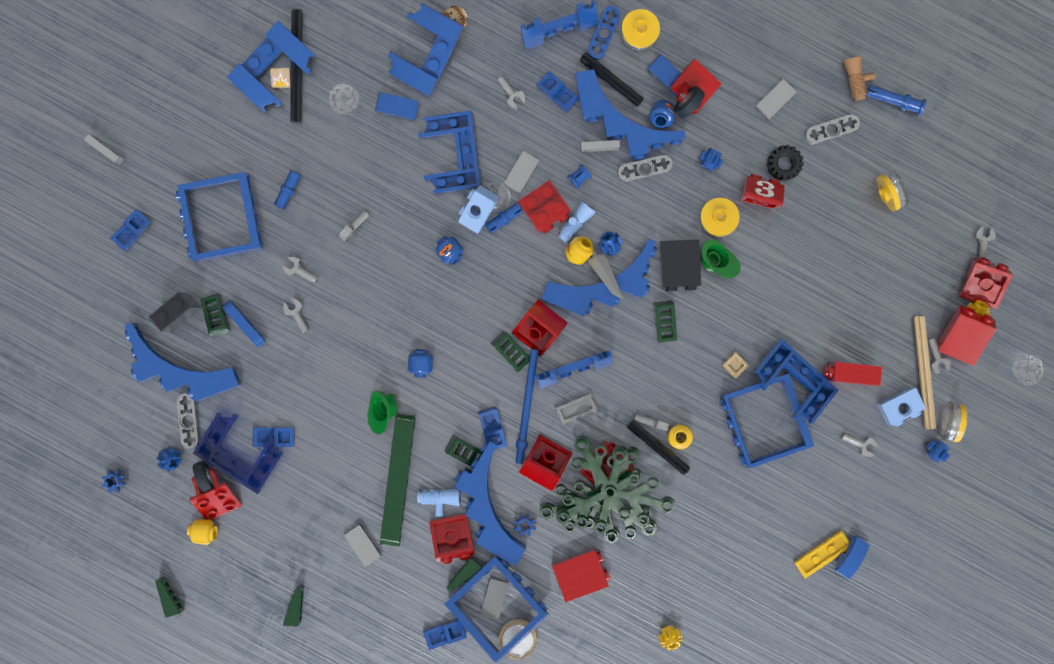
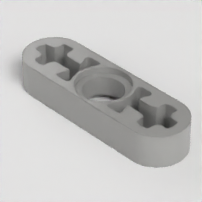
[805,114,860,145]
[618,155,673,182]
[177,393,200,449]

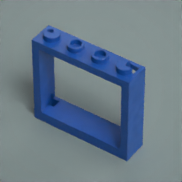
[176,172,263,262]
[720,373,814,469]
[445,556,550,663]

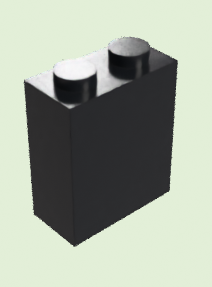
[659,239,701,291]
[149,292,202,332]

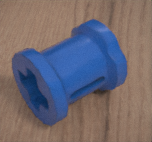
[567,164,592,189]

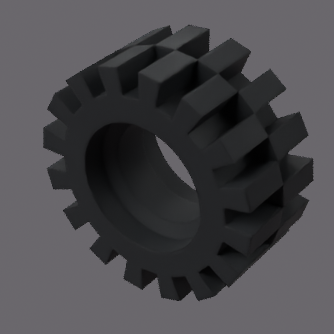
[767,145,804,181]

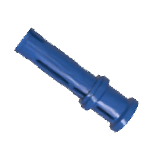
[866,84,927,116]

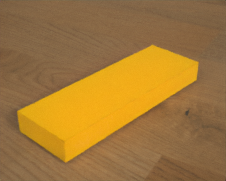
[794,530,850,579]

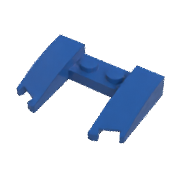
[521,0,598,50]
[389,3,465,96]
[227,21,316,112]
[418,110,483,194]
[754,339,839,425]
[536,350,613,389]

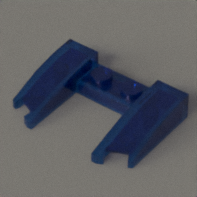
[193,412,284,494]

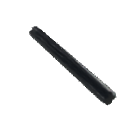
[290,9,302,123]

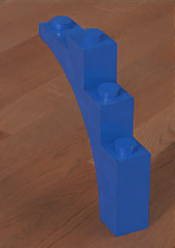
[575,69,686,161]
[541,239,658,317]
[124,323,242,402]
[454,438,526,566]

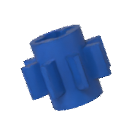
[699,148,724,172]
[598,232,623,255]
[926,439,951,463]
[156,446,182,472]
[101,469,126,493]
[513,513,536,537]

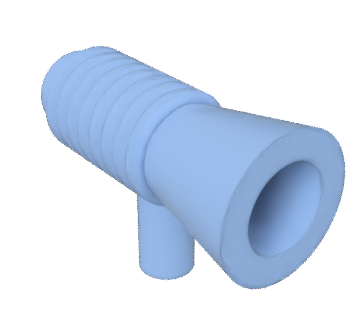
[558,201,596,243]
[417,488,461,516]

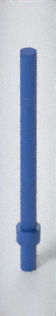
[515,349,538,464]

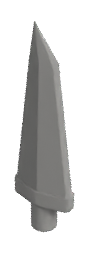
[588,248,624,299]

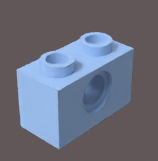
[458,185,500,234]
[877,387,926,427]

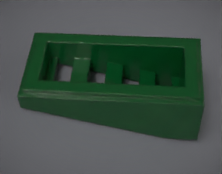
[200,293,231,337]
[654,301,677,343]
[490,331,530,372]
[444,434,483,466]
[447,557,483,591]
[155,576,184,618]
[283,585,304,627]

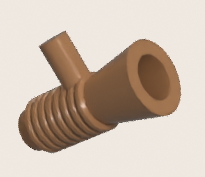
[843,56,875,101]

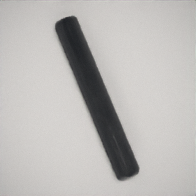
[580,52,644,106]
[627,420,690,475]

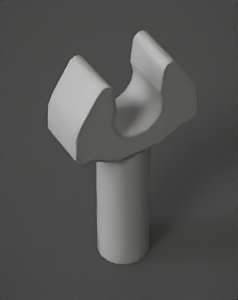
[497,75,525,110]
[339,211,369,241]
[974,227,996,259]
[282,257,318,283]
[283,298,309,334]
[928,338,951,374]
[634,414,671,431]
[841,432,878,457]

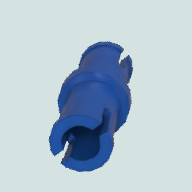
[273,170,301,210]
[485,202,523,234]

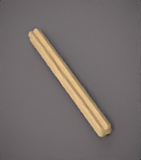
[913,316,936,429]

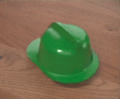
[700,239,741,279]
[367,391,397,434]

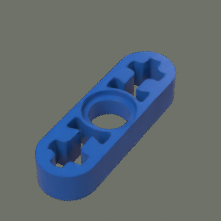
[588,6,620,60]
[222,300,266,348]

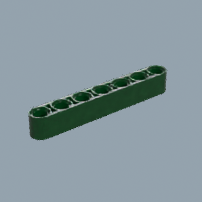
[380,413,416,547]

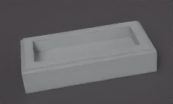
[755,79,796,120]
[84,134,124,165]
[580,140,620,152]
[504,151,540,193]
[555,393,598,425]
[343,524,382,567]
[480,577,509,620]

